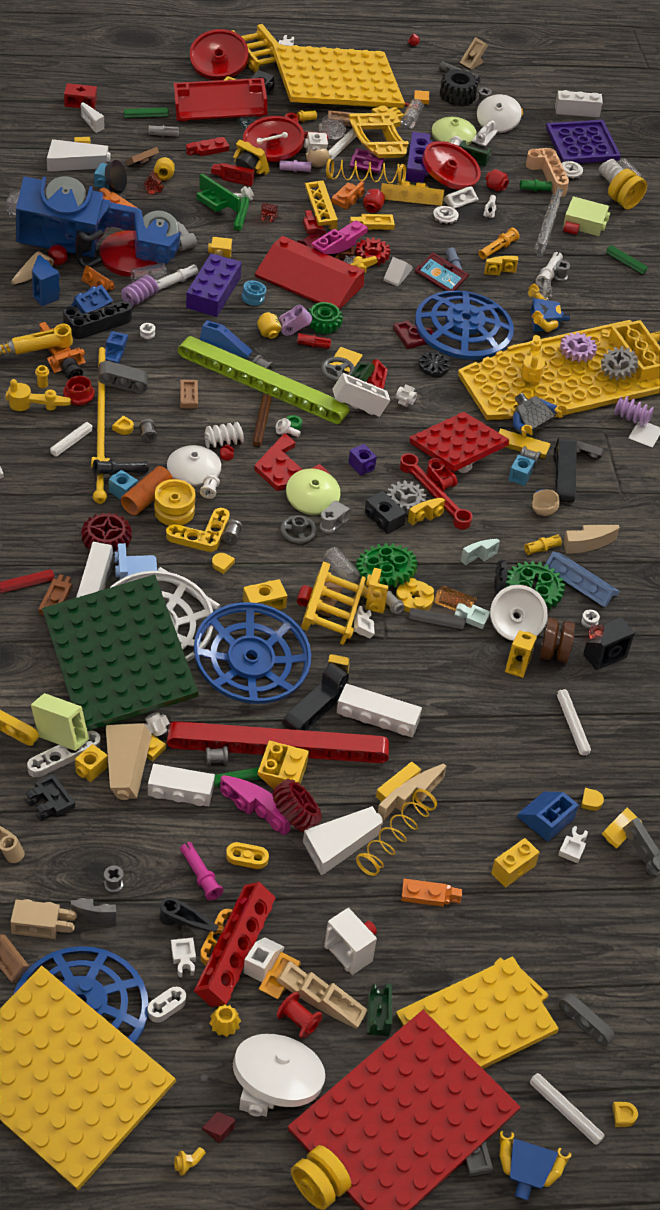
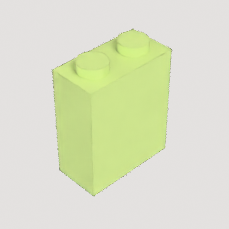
[563,197,610,236]
[31,693,89,751]

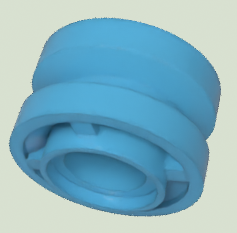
[241,281,267,306]

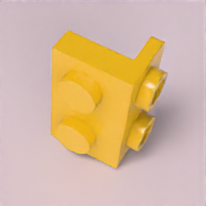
[364,568,388,613]

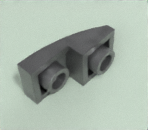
[71,898,116,924]

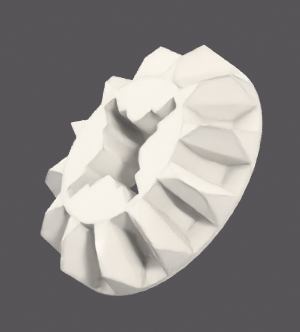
[561,161,583,179]
[433,206,459,225]

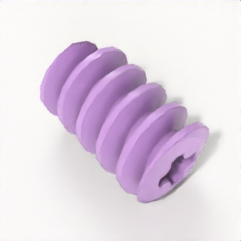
[121,275,159,307]
[614,396,654,426]

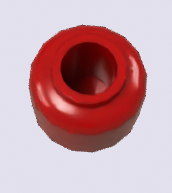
[485,169,509,192]
[363,189,385,213]

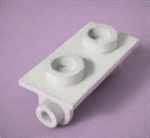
[472,120,498,146]

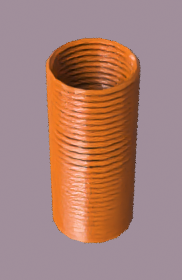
[121,466,173,515]

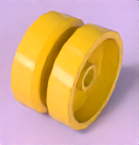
[608,169,647,209]
[154,479,196,526]
[291,1145,351,1210]

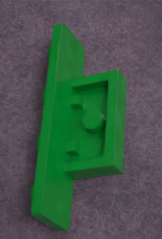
[196,174,241,213]

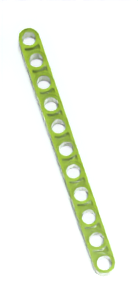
[177,336,350,424]

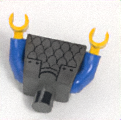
[513,393,567,438]

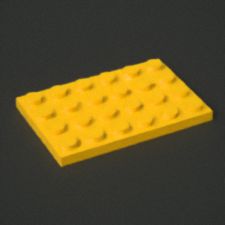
[396,956,559,1069]

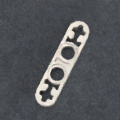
[27,731,100,778]

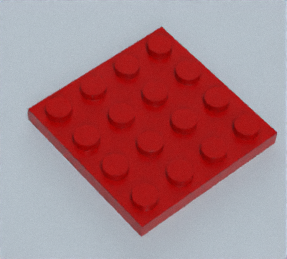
[409,412,509,472]

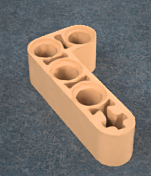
[526,148,569,197]

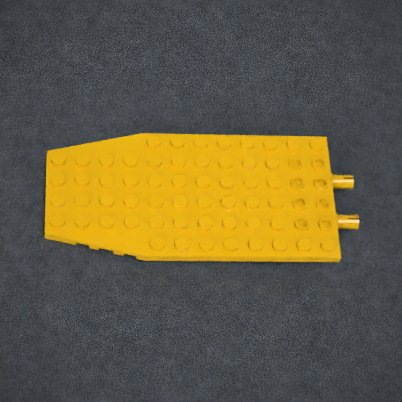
[458,320,660,420]

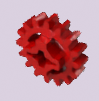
[355,237,391,266]

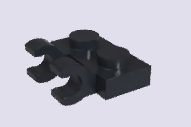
[25,774,75,821]

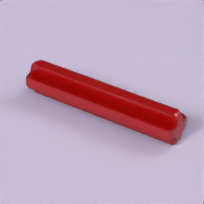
[0,569,54,593]

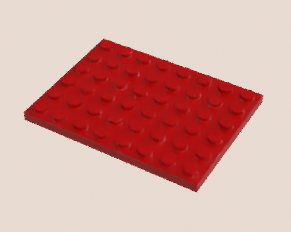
[287,1010,521,1210]

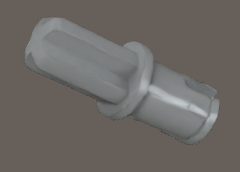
[148,125,179,137]

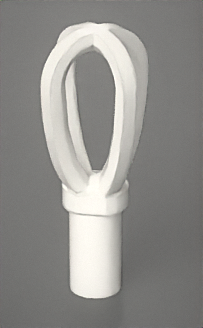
[483,195,496,218]

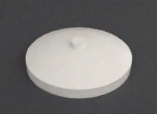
[233,1034,325,1107]

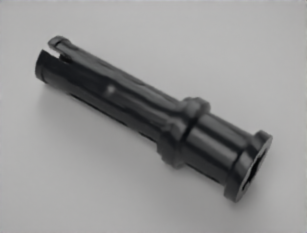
[93,459,149,476]

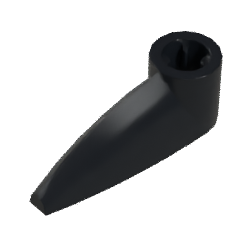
[159,897,218,932]

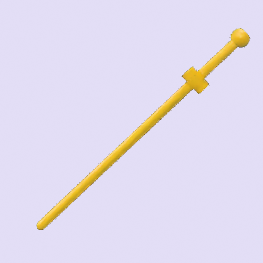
[91,347,110,504]

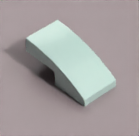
[461,539,500,565]

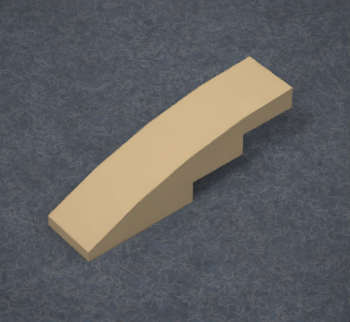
[378,764,446,821]
[276,961,367,1028]

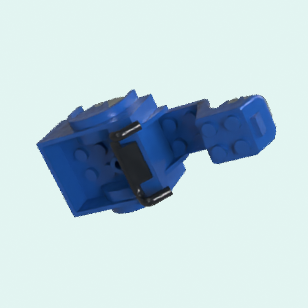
[16,176,181,268]

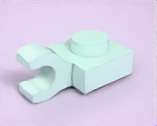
[454,603,490,629]

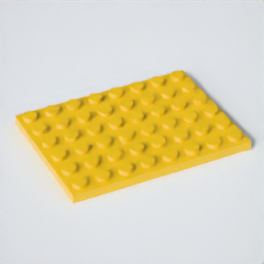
[272,44,405,108]
[0,966,176,1190]

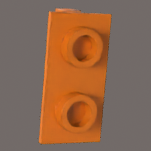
[81,265,115,291]
[47,348,86,373]

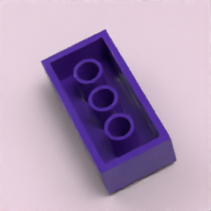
[186,253,242,317]

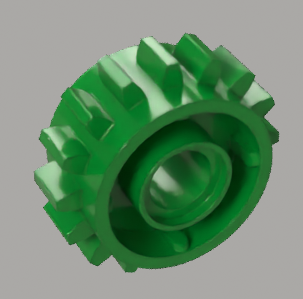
[308,302,343,334]

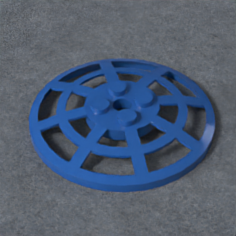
[415,291,514,360]
[193,602,311,704]
[13,946,149,1044]

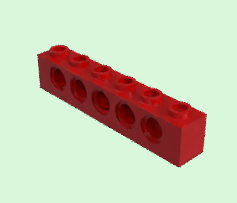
[194,882,276,1007]

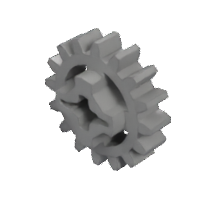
[601,346,638,381]
[387,481,426,515]

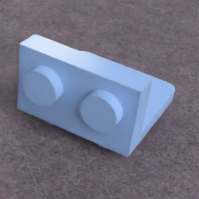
[114,543,158,581]

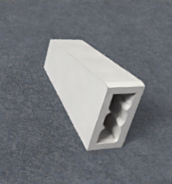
[47,139,111,171]
[76,542,115,598]
[303,806,383,875]

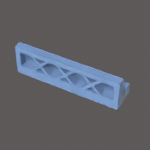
[544,552,620,607]

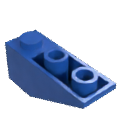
[200,320,252,359]

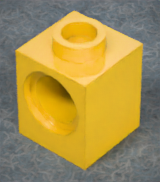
[208,237,232,259]
[75,744,108,782]

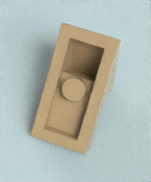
[460,37,488,70]

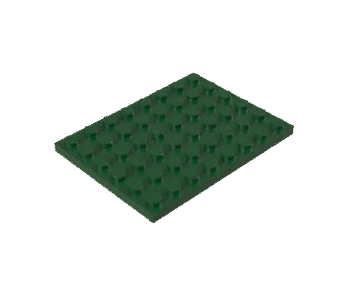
[42,574,199,731]

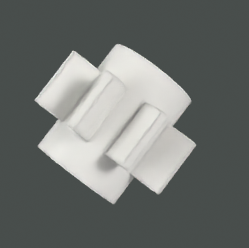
[396,384,417,407]
[145,712,170,737]

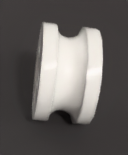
[140,323,155,339]
[581,610,600,629]

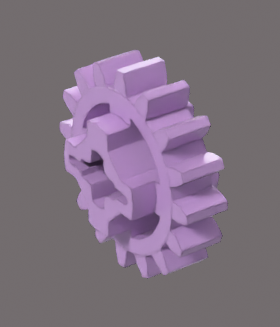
[560,332,597,363]

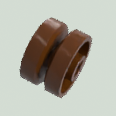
[540,617,575,664]

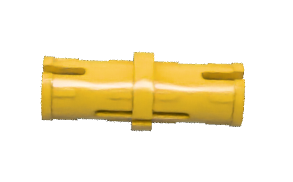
[524,534,562,555]

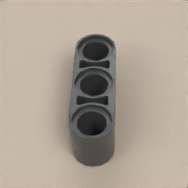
[98,361,148,393]

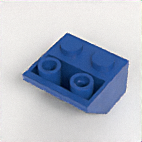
[32,255,60,306]
[517,791,579,842]

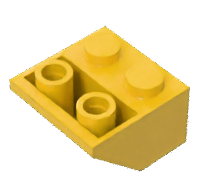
[258,740,309,789]

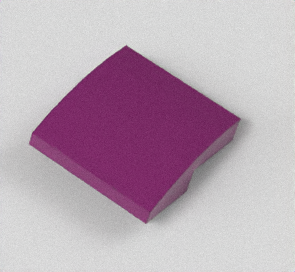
[350,148,385,173]

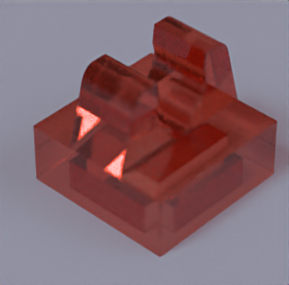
[144,171,164,195]
[261,202,279,222]

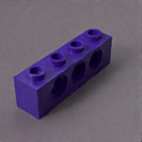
[405,132,432,183]

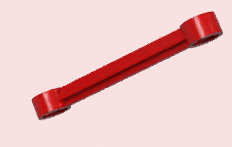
[400,453,473,530]

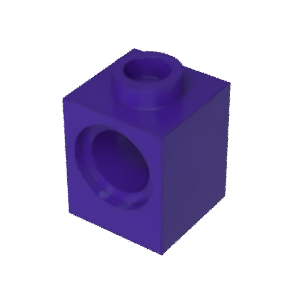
[348,444,377,476]

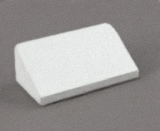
[443,186,479,209]

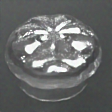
[318,115,346,140]

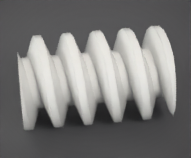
[598,159,624,183]
[205,422,244,449]

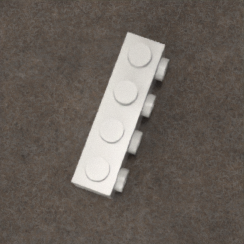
[337,684,422,738]

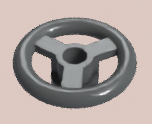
[321,357,355,382]
[280,515,317,544]

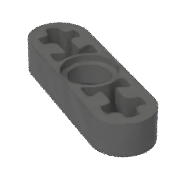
[559,993,615,1046]

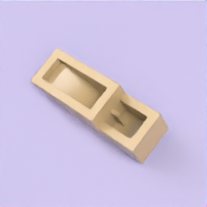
[563,525,620,554]

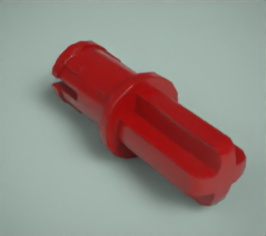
[297,333,331,349]

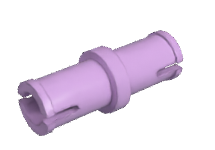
[280,160,311,173]

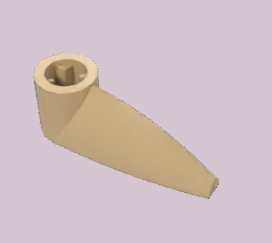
[11,251,54,285]
[0,826,25,863]

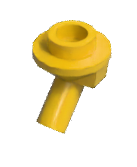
[174,1147,206,1176]

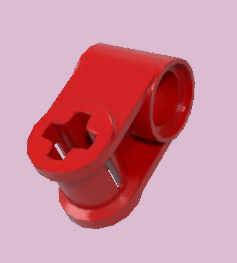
[426,458,458,492]

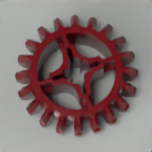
[81,512,132,553]
[272,779,322,832]

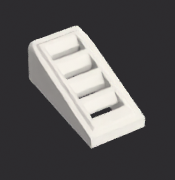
[81,102,104,133]

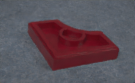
[393,321,437,349]

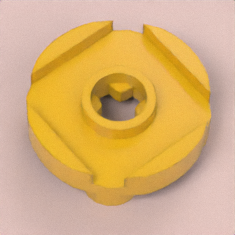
[396,578,434,612]

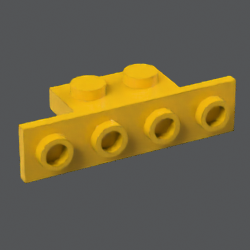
[381,181,444,206]

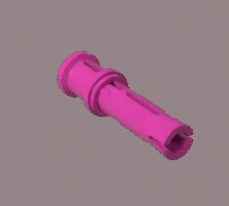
[180,842,224,901]

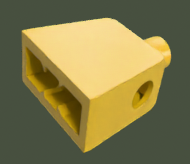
[505,630,537,678]

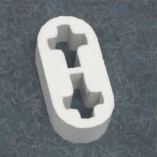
[148,987,186,1023]

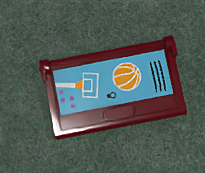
[414,252,469,291]

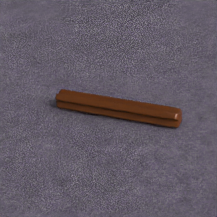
[252,394,272,447]

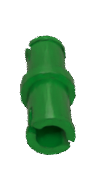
[519,179,552,192]

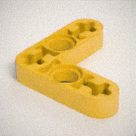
[166,508,230,552]

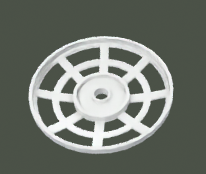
[110,571,213,662]

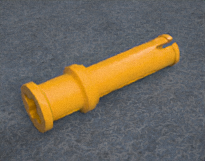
[478,228,519,260]

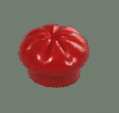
[63,376,95,406]

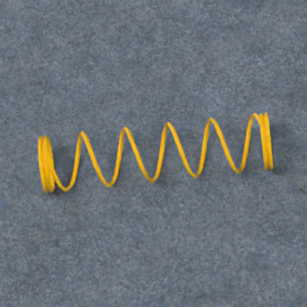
[326,159,406,185]
[356,789,437,876]

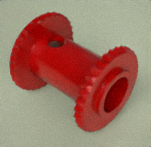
[277,992,322,1038]

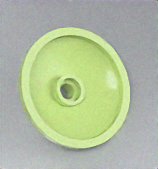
[432,117,476,145]
[286,469,340,515]

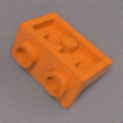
[331,181,365,210]

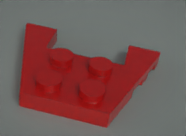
[254,433,330,491]

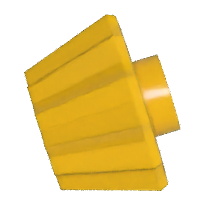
[209,1005,241,1037]

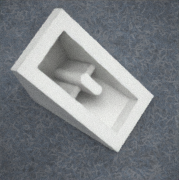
[384,257,413,287]

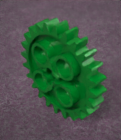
[356,543,418,588]
[506,561,565,610]

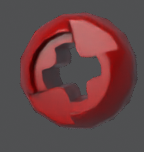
[48,244,67,266]

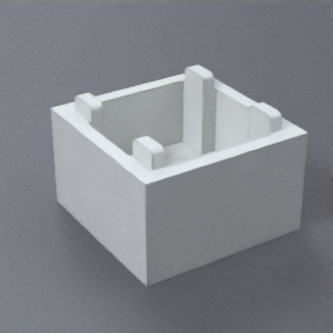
[324,908,377,975]

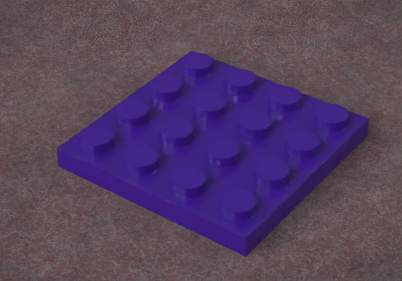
[546,120,621,163]

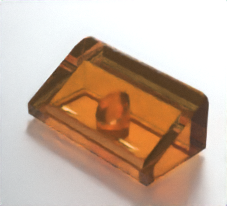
[434,586,477,611]

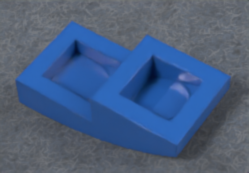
[105,331,128,364]

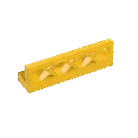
[305,181,338,231]

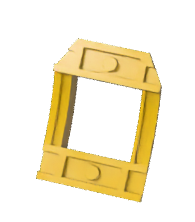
[348,113,409,158]

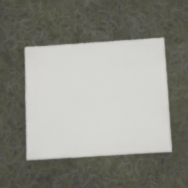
[629,421,660,448]

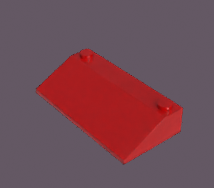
[174,78,268,121]
[255,236,365,309]

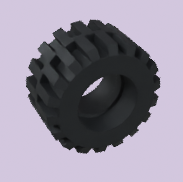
[440,69,478,106]

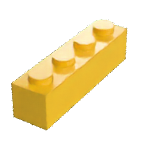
[376,762,421,802]

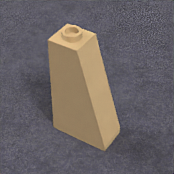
[106,723,152,800]

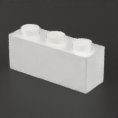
[555,90,603,117]
[332,373,390,417]
[148,764,215,806]

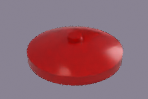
[190,29,249,80]
[243,116,305,162]
[422,141,481,190]
[100,230,164,277]

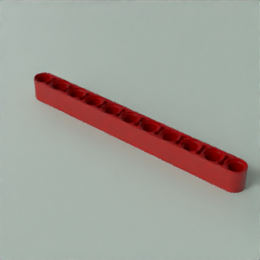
[167,722,389,763]

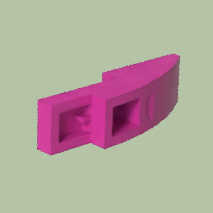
[312,220,368,254]
[220,775,291,836]

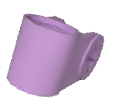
[279,305,312,336]

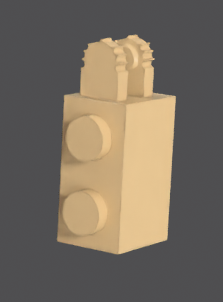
[11,899,77,939]

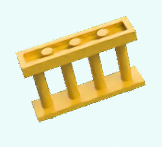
[232,24,280,73]
[301,561,367,645]

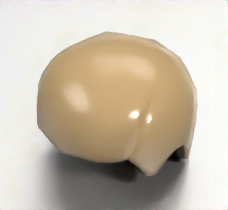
[306,149,330,168]
[532,489,559,516]

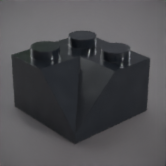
[583,617,635,670]

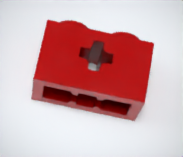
[64,83,97,110]

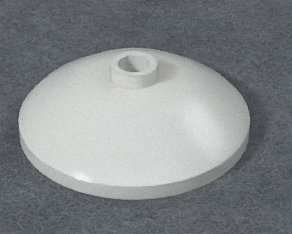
[477,94,522,133]
[167,445,221,487]
[490,585,548,641]

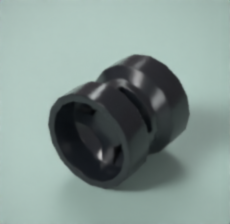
[60,358,83,380]

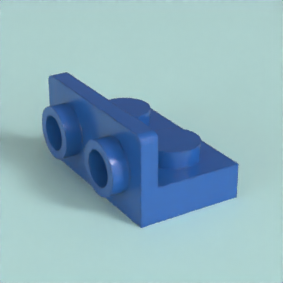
[71,285,113,314]

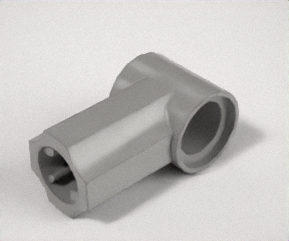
[178,222,197,251]

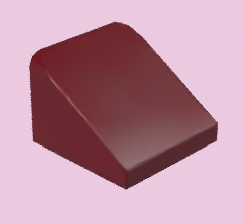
[202,1111,236,1143]

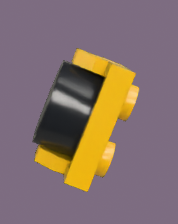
[233,139,270,175]

